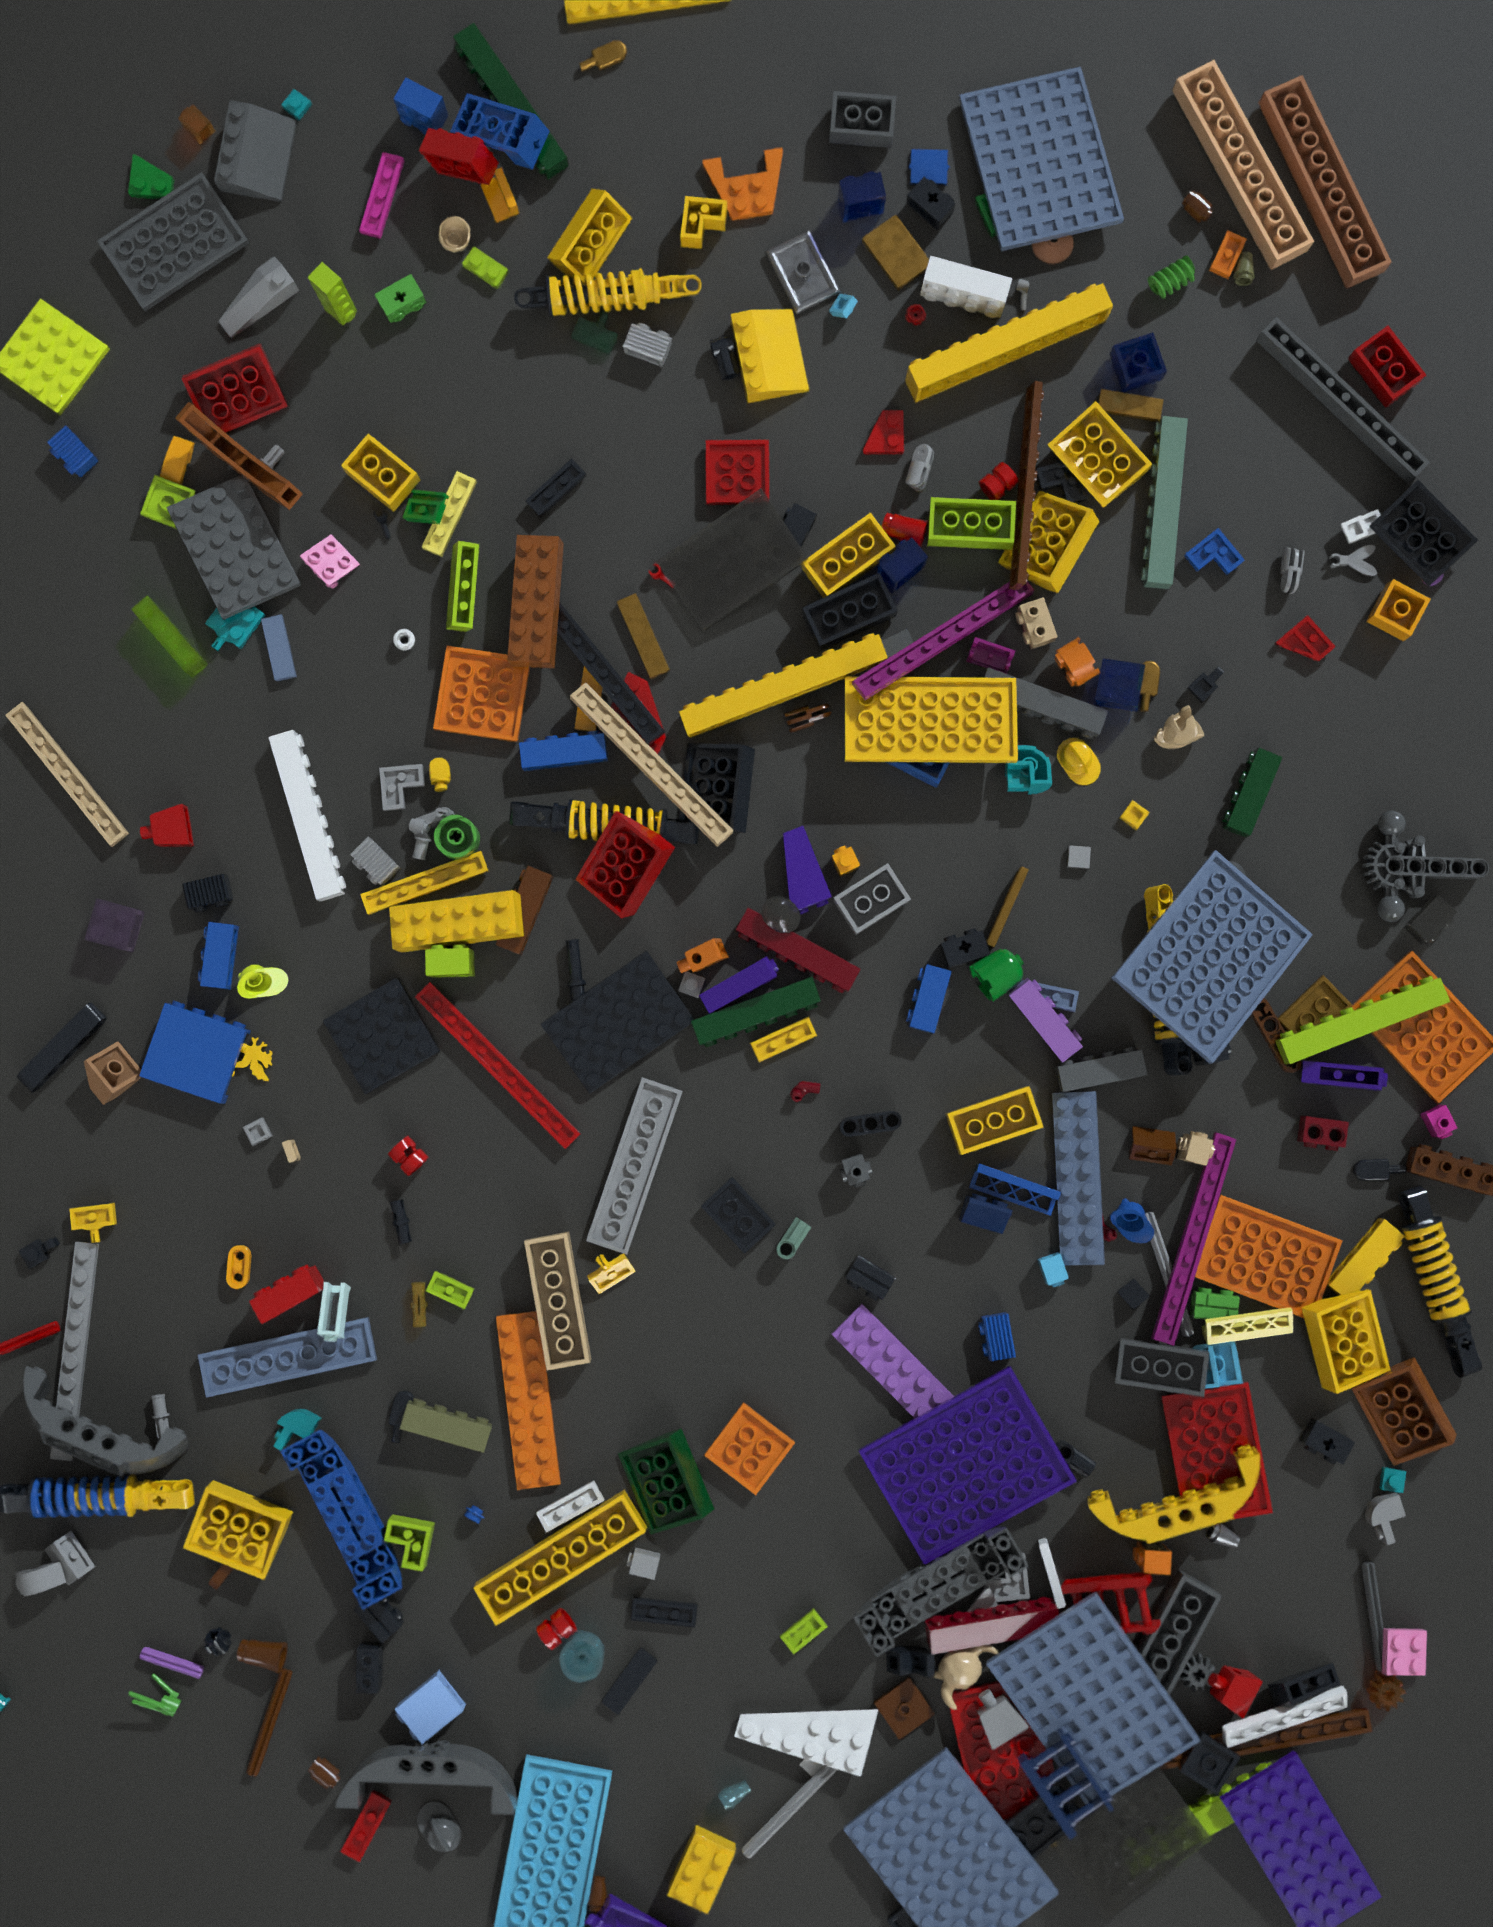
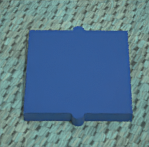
[909,149,950,185]

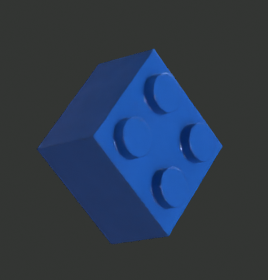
[394,77,448,135]

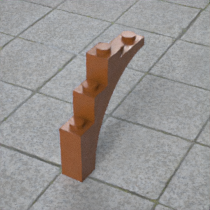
[175,402,303,510]

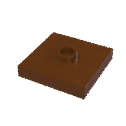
[874,1676,935,1740]

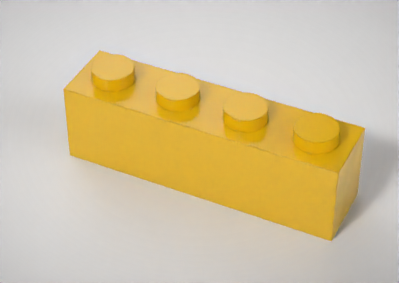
[1327,1218,1405,1296]

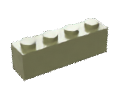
[400,1399,492,1453]

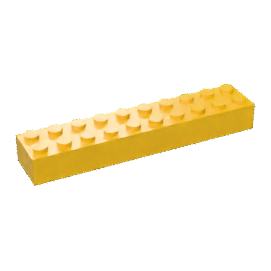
[905,283,1113,403]

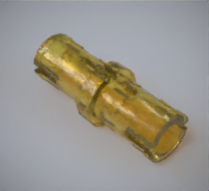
[410,1282,428,1327]

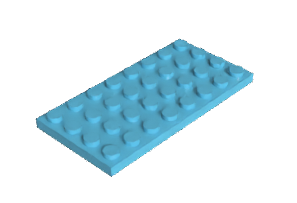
[494,1755,612,1927]

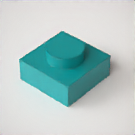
[282,89,312,121]
[1379,1467,1406,1493]

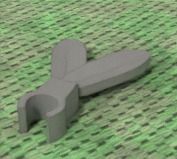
[1329,545,1377,576]

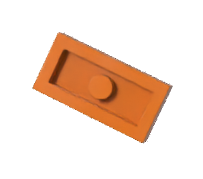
[1209,231,1247,279]

